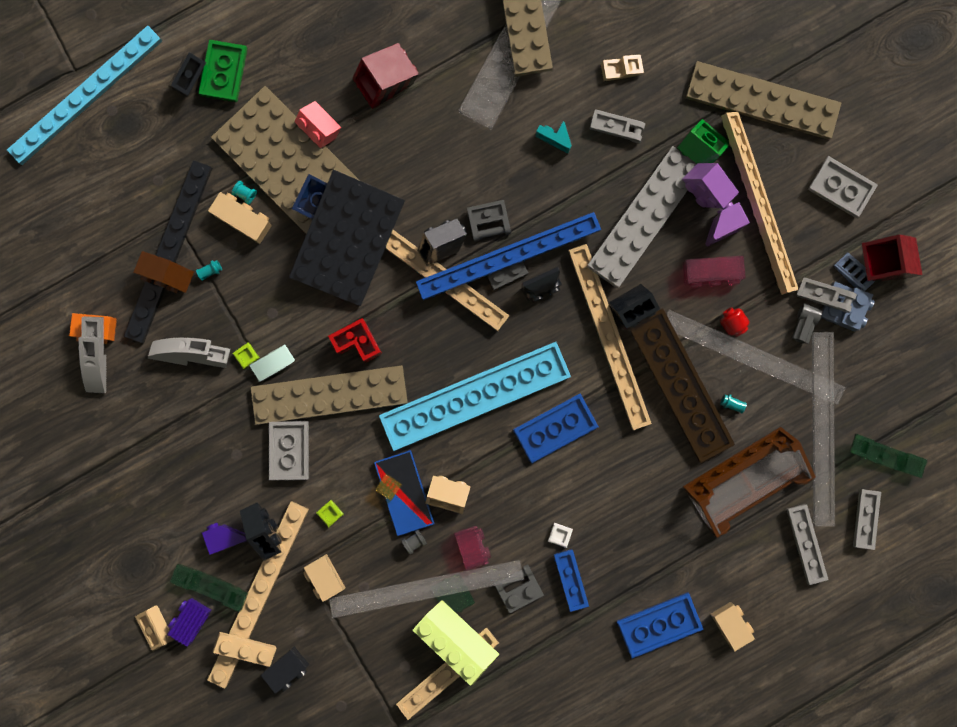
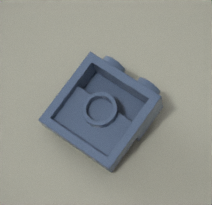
[821,282,874,332]

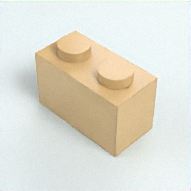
[425,476,471,514]
[303,554,346,602]
[710,602,755,651]

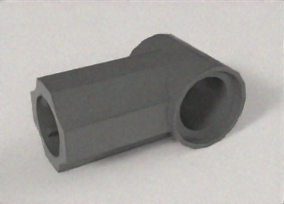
[791,303,822,344]

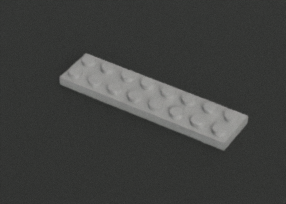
[587,146,696,289]

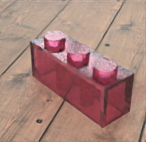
[683,256,746,288]

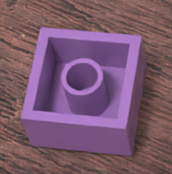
[682,163,739,208]

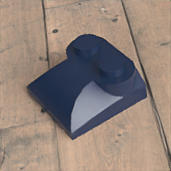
[292,174,327,219]

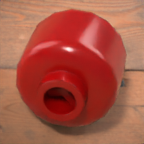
[720,307,749,337]

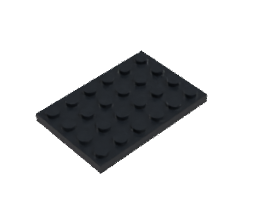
[289,169,405,306]

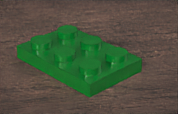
[199,40,248,102]

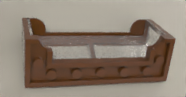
[683,427,816,538]

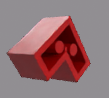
[328,318,382,363]

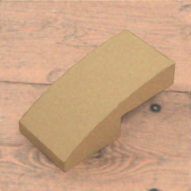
[601,55,644,81]

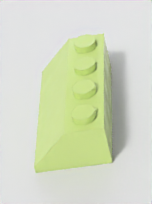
[413,600,499,686]

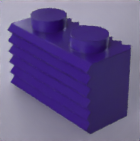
[167,598,212,646]

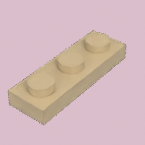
[213,632,276,667]

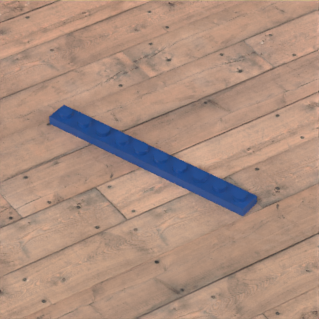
[416,212,601,300]

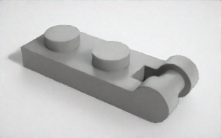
[590,109,645,143]
[797,277,857,313]

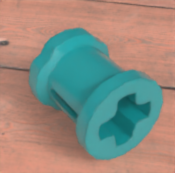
[231,181,257,205]

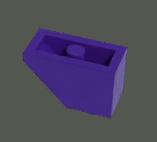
[202,523,247,554]

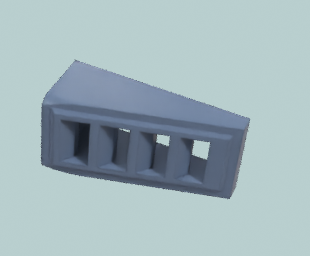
[834,253,875,291]

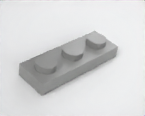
[853,489,881,550]

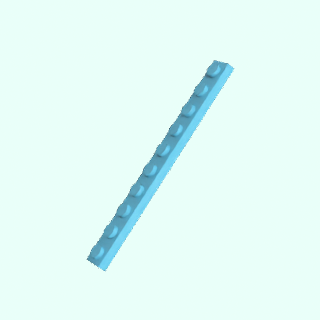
[7,26,162,165]

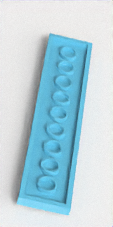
[379,342,571,451]

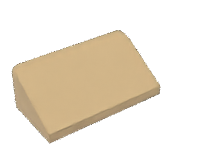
[135,606,173,651]

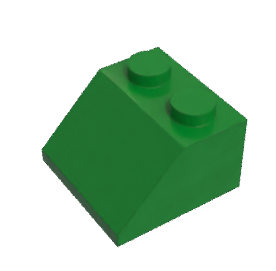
[677,119,730,164]

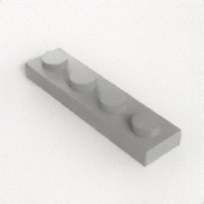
[786,504,828,585]

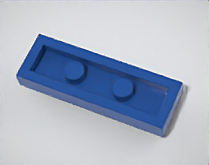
[554,549,589,612]

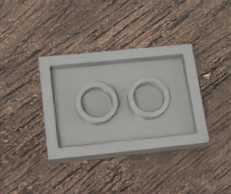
[808,156,878,218]
[269,421,309,480]

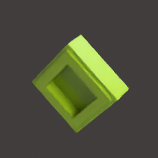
[232,343,260,369]
[316,500,344,527]

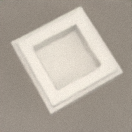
[548,523,573,548]

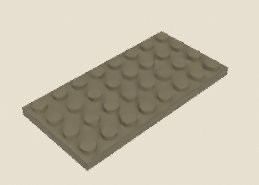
[211,86,360,234]

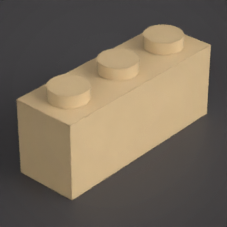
[208,192,272,244]

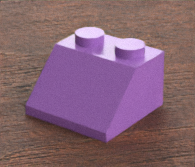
[705,202,750,247]

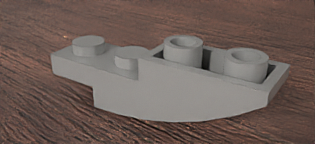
[79,316,106,393]
[148,338,230,368]

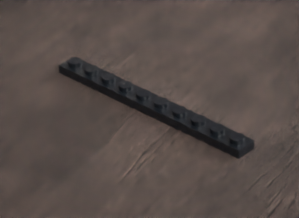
[124,160,213,343]

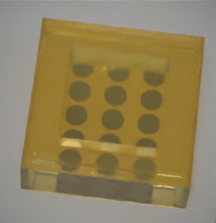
[375,474,402,501]

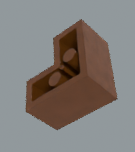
[133,251,194,293]

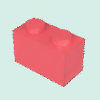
[294,101,341,148]

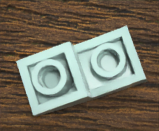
[249,345,295,381]

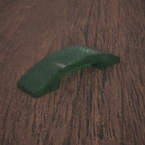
[850,434,927,478]
[170,564,248,612]

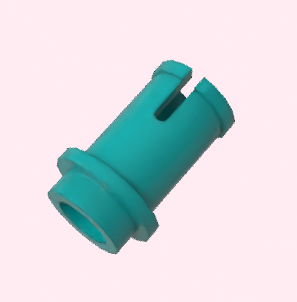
[196,260,222,281]
[720,394,747,414]

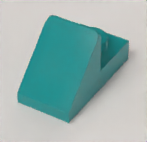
[535,121,572,154]

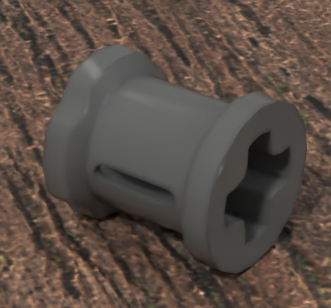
[401,530,427,555]

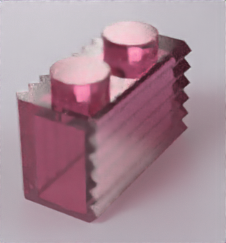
[455,525,491,571]

